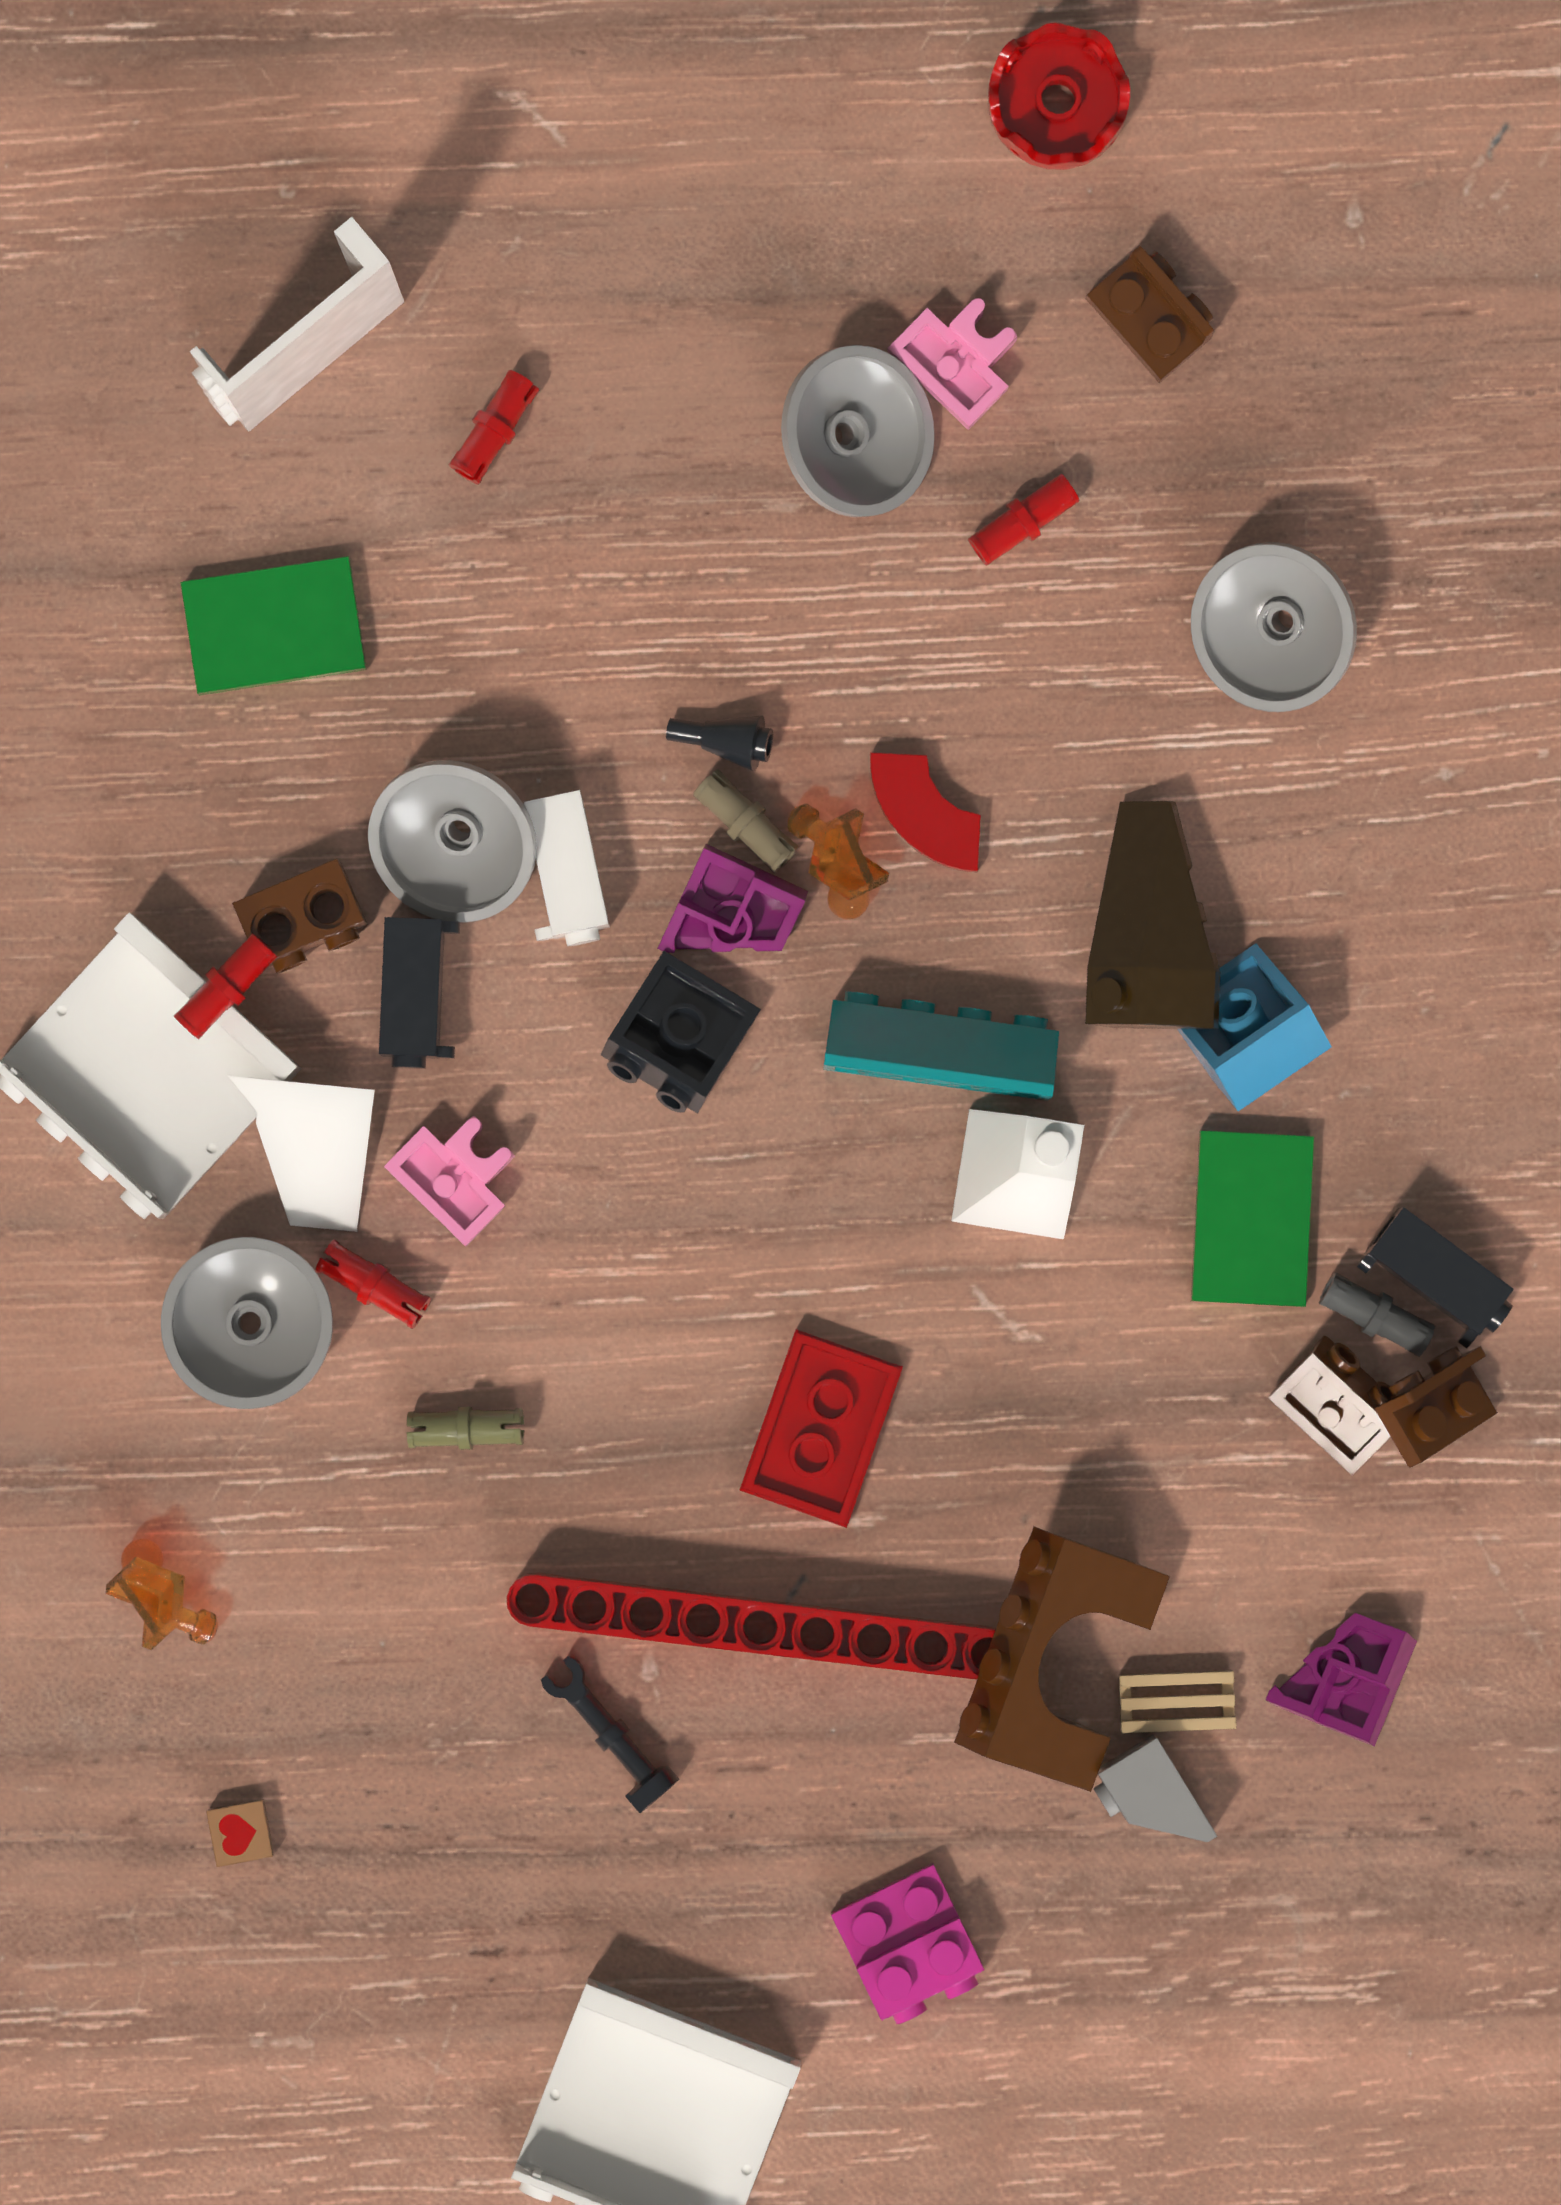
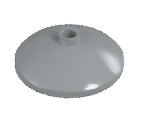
[781,345,934,517]
[1191,542,1357,712]
[368,760,537,923]
[161,1237,333,1409]

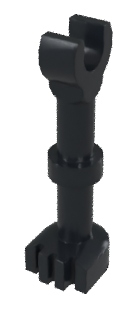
[541,1656,680,1813]

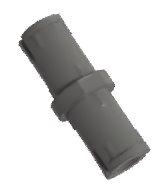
[1319,1272,1435,1357]

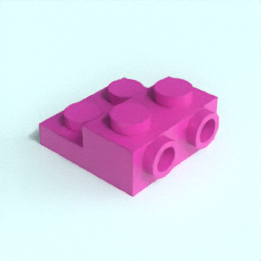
[831,1863,984,2024]

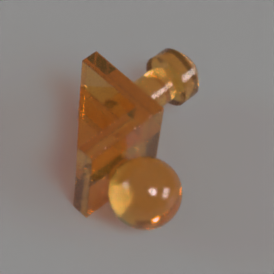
[788,804,889,920]
[105,1539,218,1650]

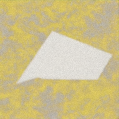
[227,1075,375,1232]

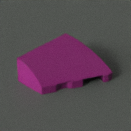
[657,844,808,953]

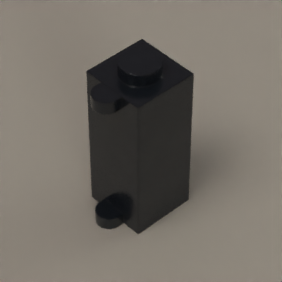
[379,917,460,1069]
[1357,1207,1514,1349]

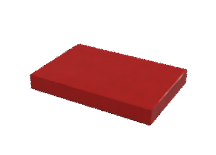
[739,1329,903,1528]

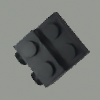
[601,951,761,1114]

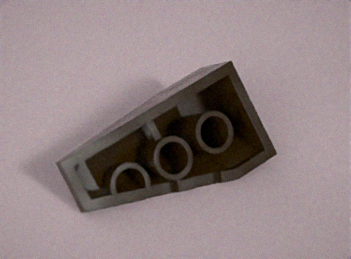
[1085,801,1221,1029]

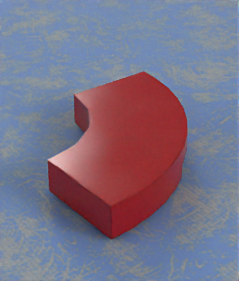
[870,752,981,873]

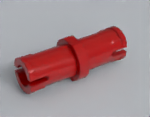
[448,370,540,485]
[968,474,1080,566]
[173,933,278,1040]
[315,1239,431,1329]

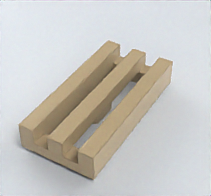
[1119,1670,1236,1733]

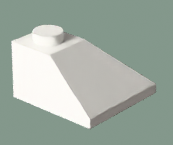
[951,1109,1084,1239]

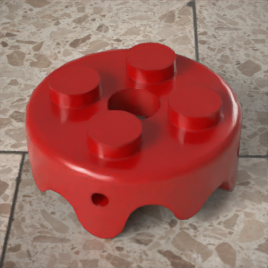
[988,23,1130,170]

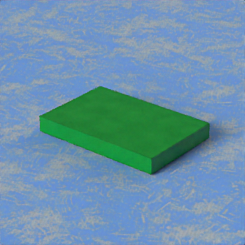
[180,556,367,696]
[1191,1131,1314,1307]

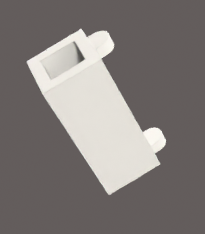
[524,790,610,946]

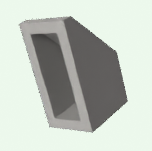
[1093,1735,1217,1842]

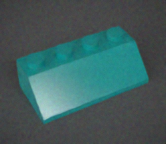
[823,991,1059,1101]

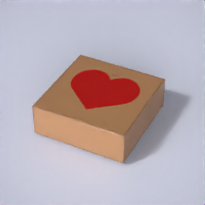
[206,1799,274,1867]

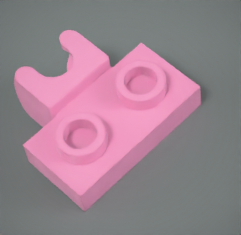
[887,298,1017,430]
[384,1116,515,1246]

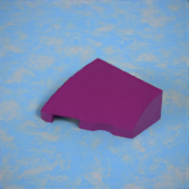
[1265,1613,1417,1747]

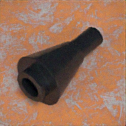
[666,716,773,772]

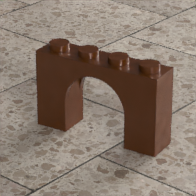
[954,1526,1170,1792]

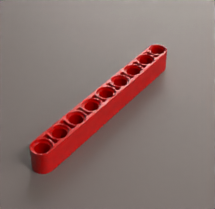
[506,1573,996,1680]

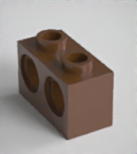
[232,859,368,974]

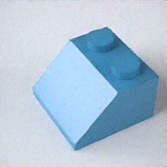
[1177,943,1332,1111]

